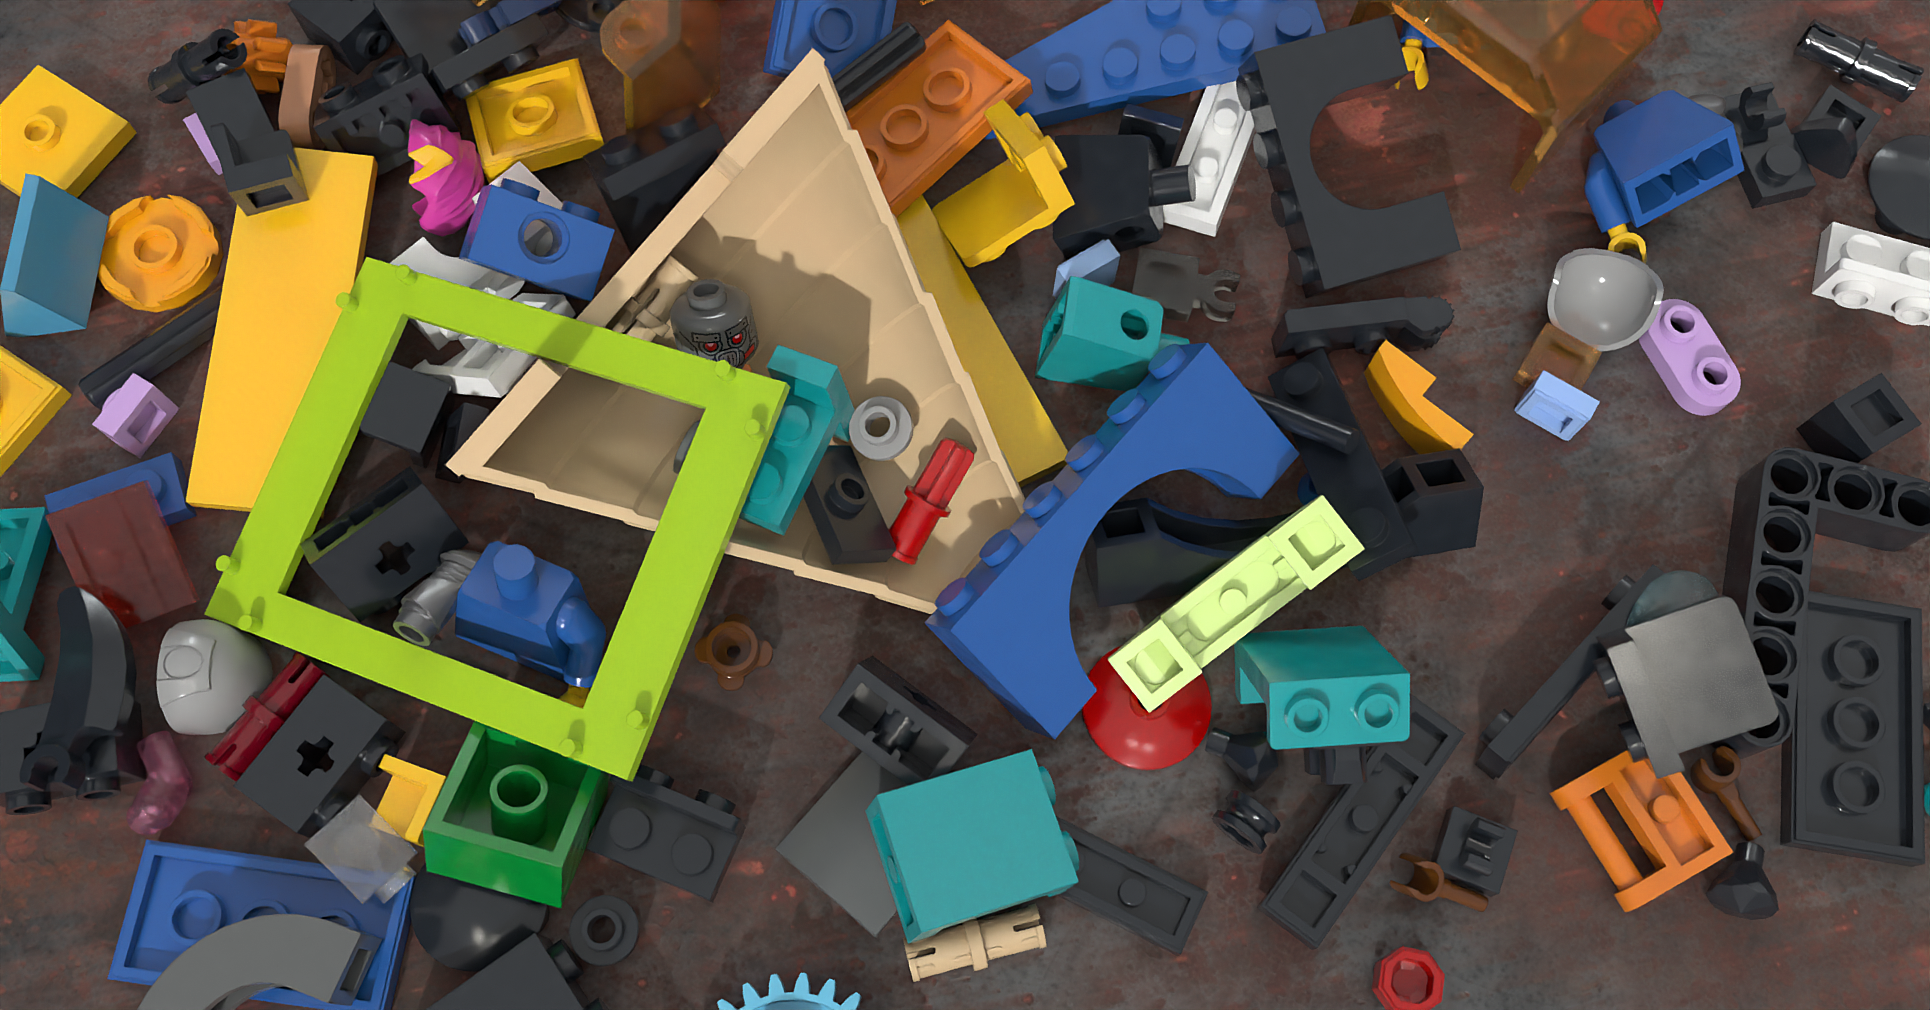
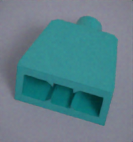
[1035,276,1190,391]

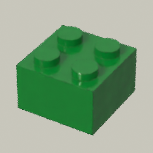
[423,721,609,908]

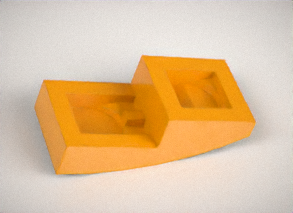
[1364,340,1474,454]

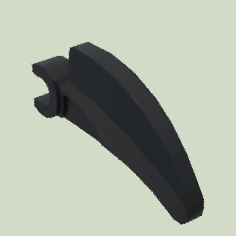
[19,586,137,791]

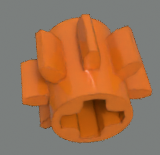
[223,19,293,94]

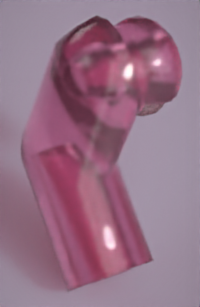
[126,731,193,836]

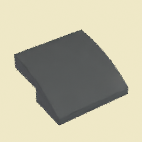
[776,751,908,938]

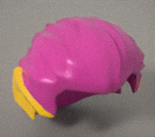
[408,119,484,237]

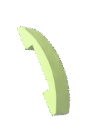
[1108,495,1365,713]

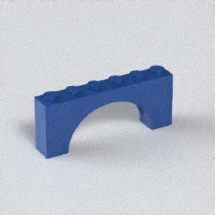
[924,343,1299,740]

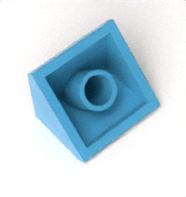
[0,173,109,337]

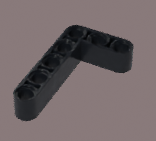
[1710,447,1930,759]

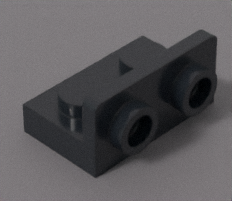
[313,53,462,177]
[586,764,746,903]

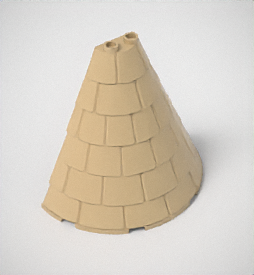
[446,48,1025,614]

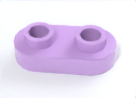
[1639,299,1741,416]

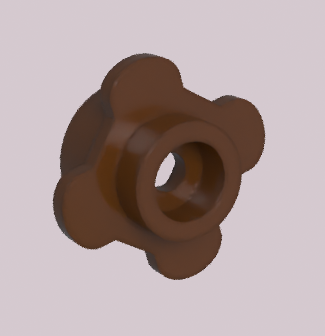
[694,614,773,691]

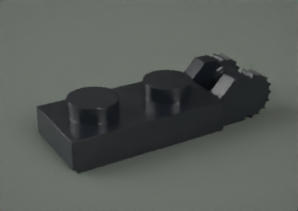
[1271,295,1455,360]

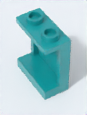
[1234,625,1410,750]
[865,749,1079,944]

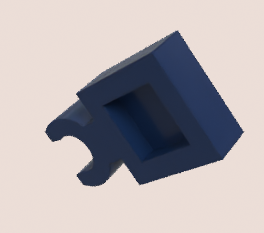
[458,0,562,49]

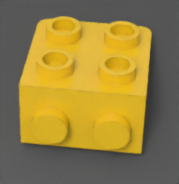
[932,99,1075,267]

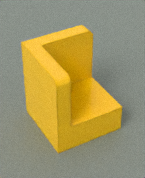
[370,754,447,847]

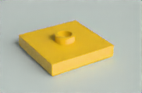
[466,58,604,184]
[0,65,137,198]

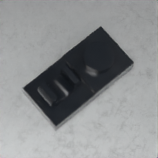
[1722,82,1817,209]

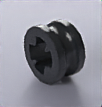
[1212,790,1281,854]

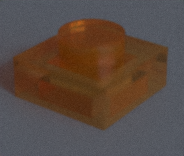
[1512,322,1602,391]

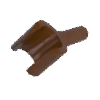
[1690,746,1762,841]
[1390,853,1488,912]

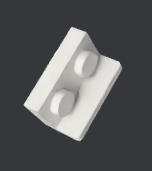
[1811,222,1930,326]

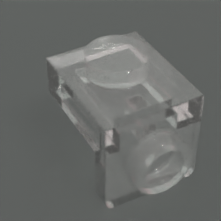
[304,794,418,905]

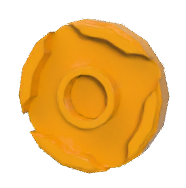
[97,195,223,312]

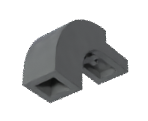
[137,914,382,1010]

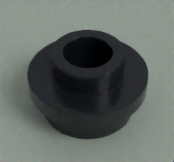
[569,895,640,966]

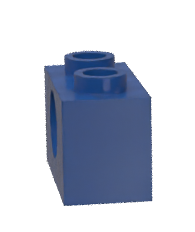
[458,178,615,302]

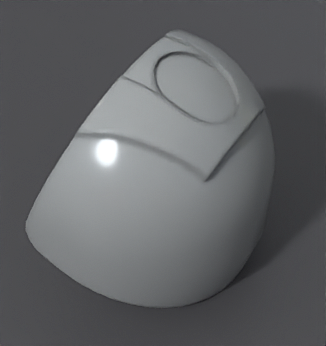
[1547,248,1664,351]
[156,619,273,735]

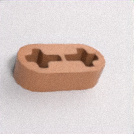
[278,44,336,150]

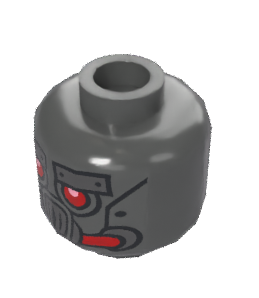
[670,279,759,369]

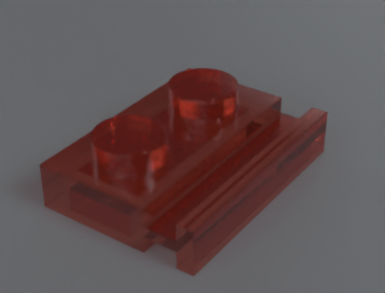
[45,480,199,628]

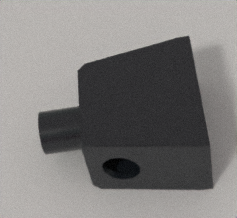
[1053,135,1196,260]

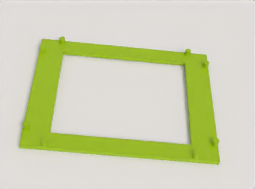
[204,257,791,782]

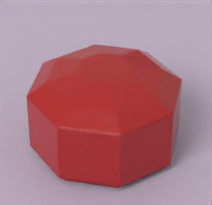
[1372,946,1445,1010]

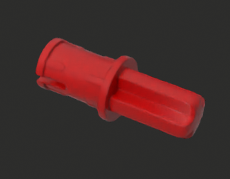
[889,437,974,565]

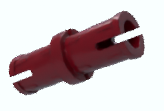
[204,651,331,782]

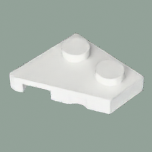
[412,293,576,398]

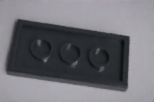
[1780,591,1925,867]

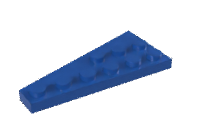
[985,0,1326,140]

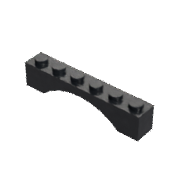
[1085,448,1484,608]

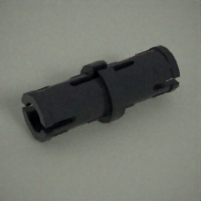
[1794,19,1924,103]
[148,28,247,104]

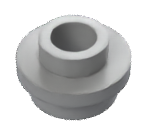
[849,396,914,461]

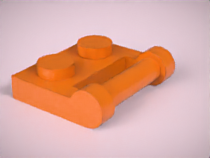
[1549,750,1733,912]

